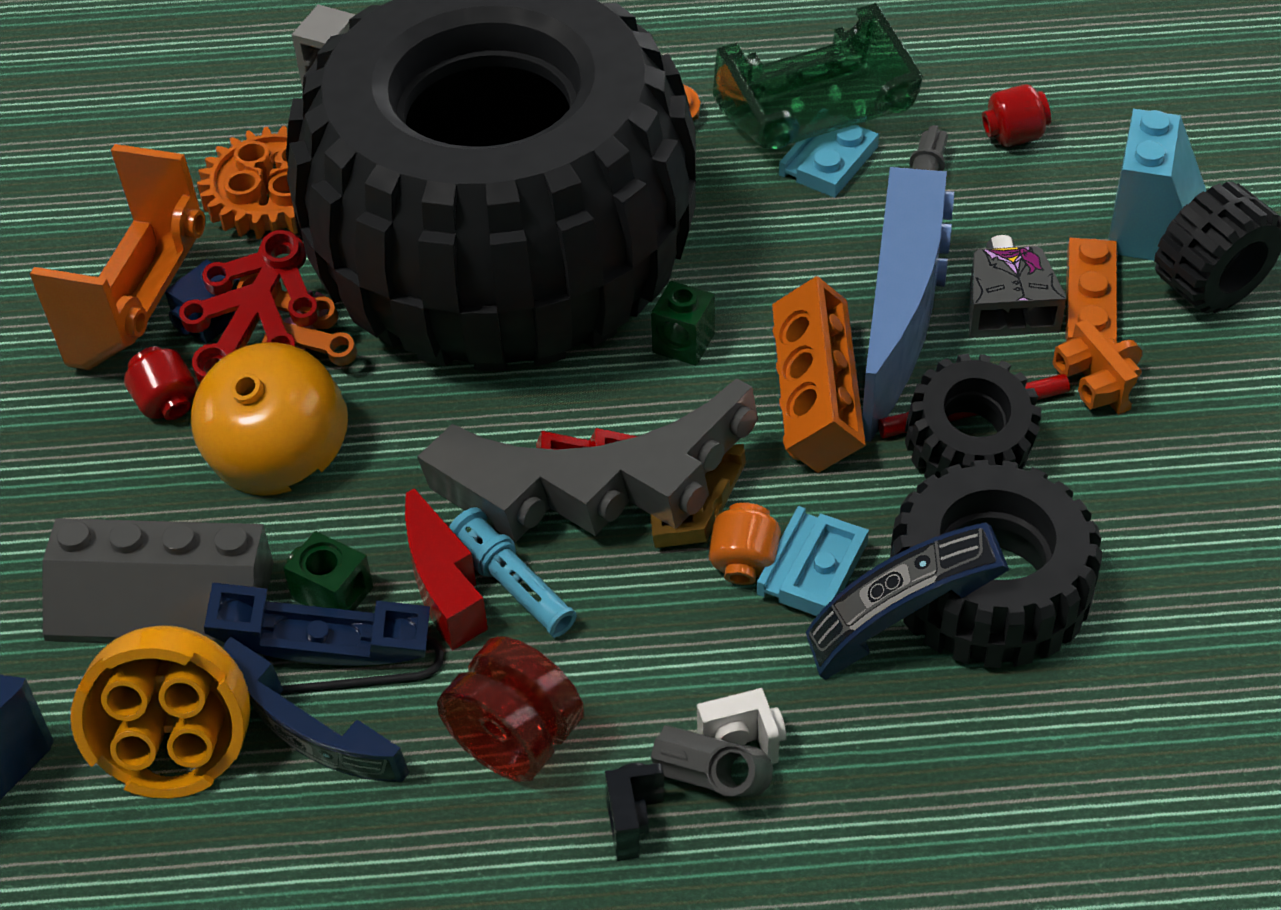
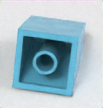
[1108,109,1207,261]

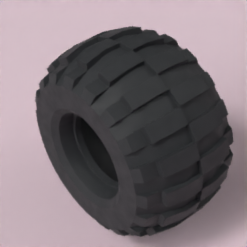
[286,0,696,370]

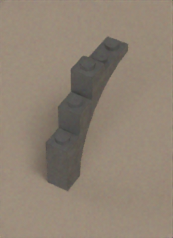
[417,378,758,543]

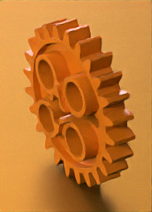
[197,126,298,239]

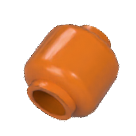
[709,503,781,585]

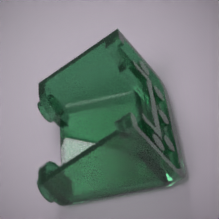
[713,3,923,149]

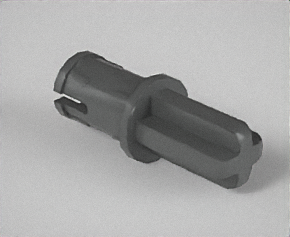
[909,125,948,171]

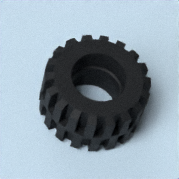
[1154,182,1281,314]
[905,354,1041,478]

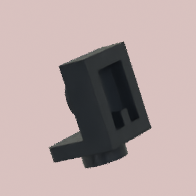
[605,763,664,861]

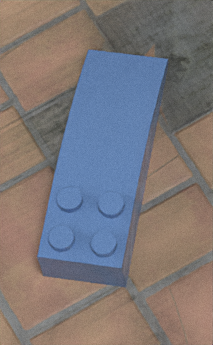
[862,167,955,442]

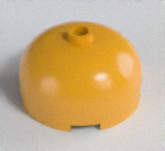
[191,342,348,496]
[71,626,250,799]

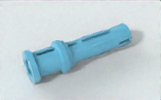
[449,507,577,638]

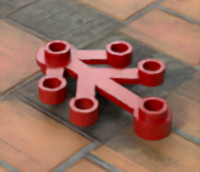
[179,230,319,383]

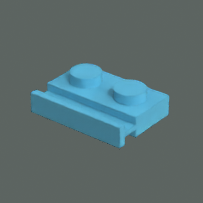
[779,112,879,198]
[757,506,869,616]

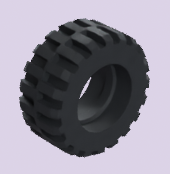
[890,460,1102,668]

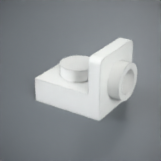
[697,688,786,764]

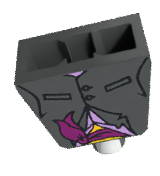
[969,235,1066,338]

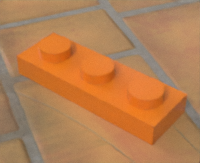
[1065,237,1117,342]

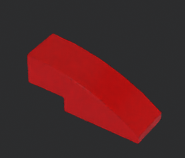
[405,488,488,651]

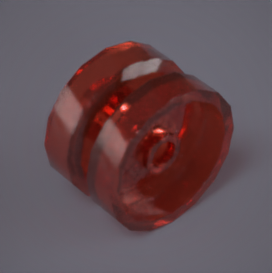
[437,636,584,782]

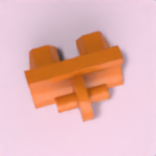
[1053,319,1142,415]

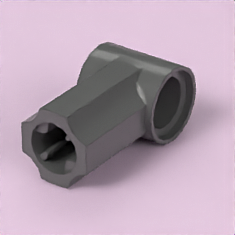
[651,725,773,798]

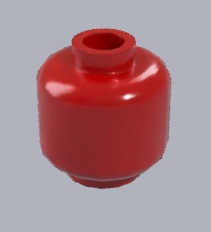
[982,84,1051,147]
[124,346,198,420]

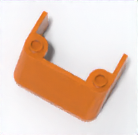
[30,144,205,370]

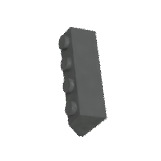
[42,518,274,647]

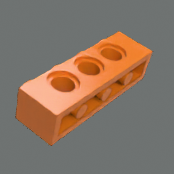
[772,276,866,473]

